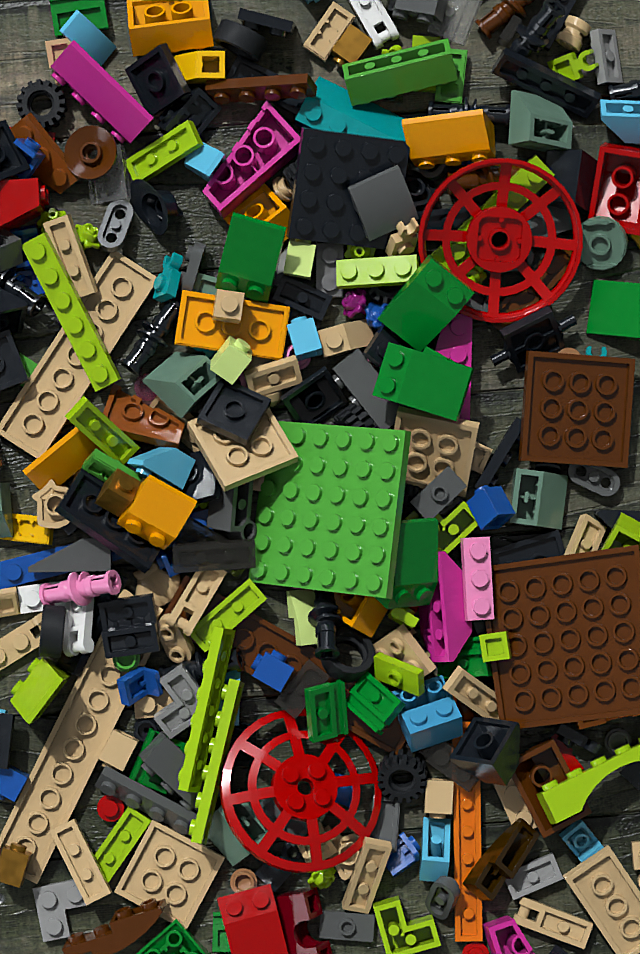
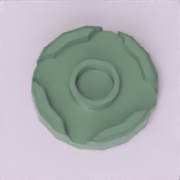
[580,216,628,271]

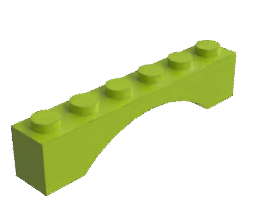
[536,738,640,824]

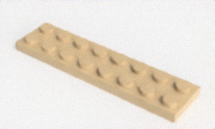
[0,252,156,458]

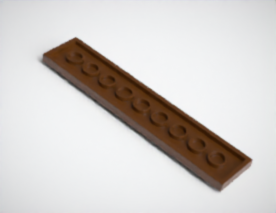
[163,575,406,755]

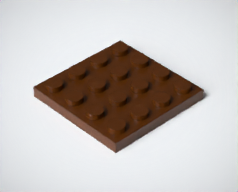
[519,351,635,468]

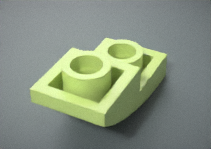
[286,589,317,646]

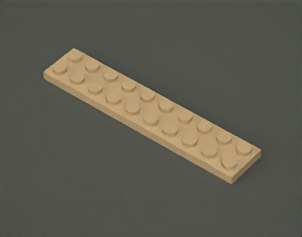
[0,635,151,884]

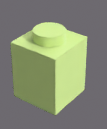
[283,239,316,280]
[210,336,252,385]

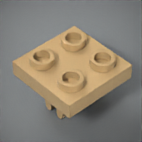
[373,624,436,676]

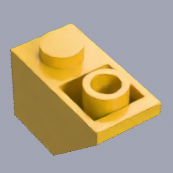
[173,51,226,84]

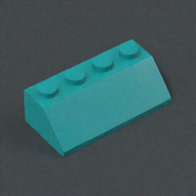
[295,76,405,141]

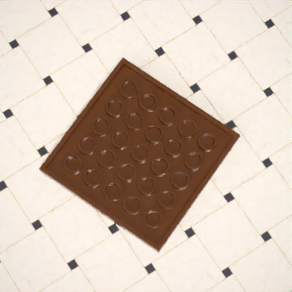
[485,545,640,729]

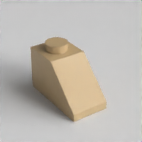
[317,319,374,360]

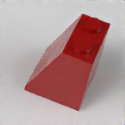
[0,178,50,231]

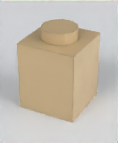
[212,289,245,324]
[99,728,139,771]
[424,778,454,819]

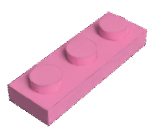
[460,537,494,621]

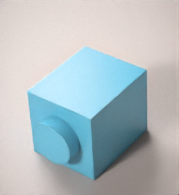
[287,316,323,361]

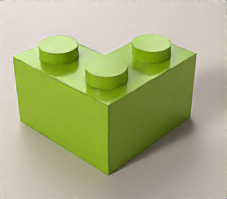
[404,501,478,554]
[372,895,441,954]

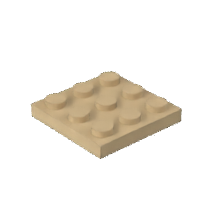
[394,406,480,497]
[187,408,299,492]
[114,820,225,929]

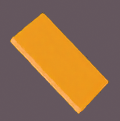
[174,290,290,361]

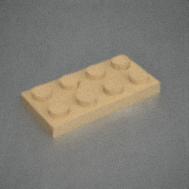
[563,845,640,954]

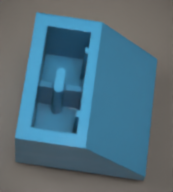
[392,675,463,752]

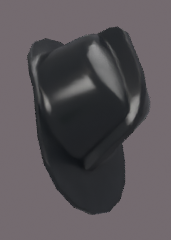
[128,179,183,235]

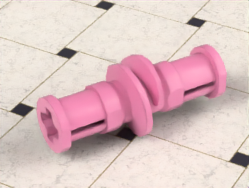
[39,570,122,606]

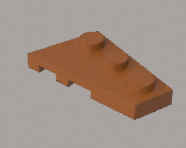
[10,112,80,194]
[103,383,185,449]

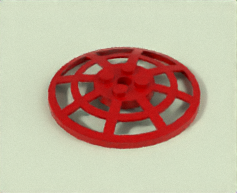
[418,158,583,323]
[220,709,382,873]

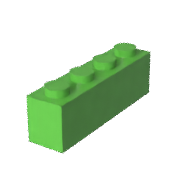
[342,38,458,106]

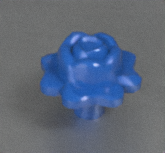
[364,302,388,329]

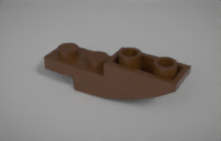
[62,898,167,954]

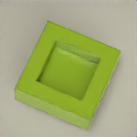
[479,631,512,662]

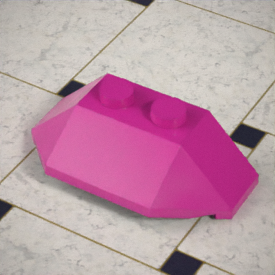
[419,551,472,662]

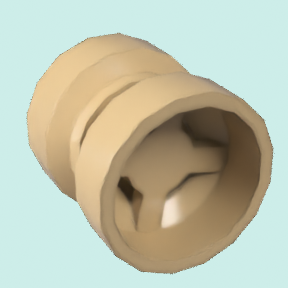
[555,15,592,53]

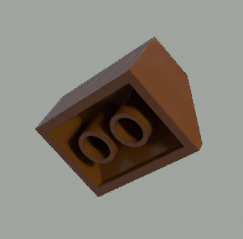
[512,737,592,838]

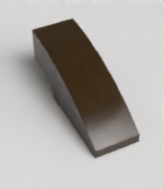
[462,818,540,901]

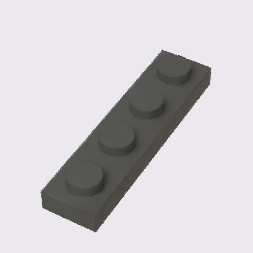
[95,766,197,837]

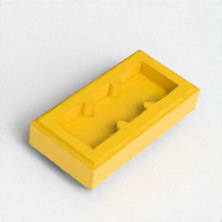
[0,513,54,545]

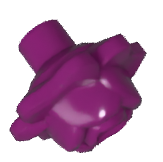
[341,288,368,318]

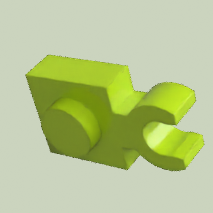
[547,49,599,81]

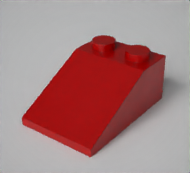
[588,142,640,236]
[217,884,288,954]

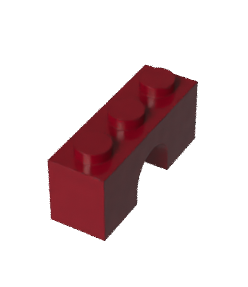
[276,887,332,954]

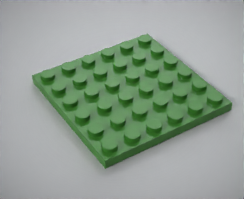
[248,421,411,599]

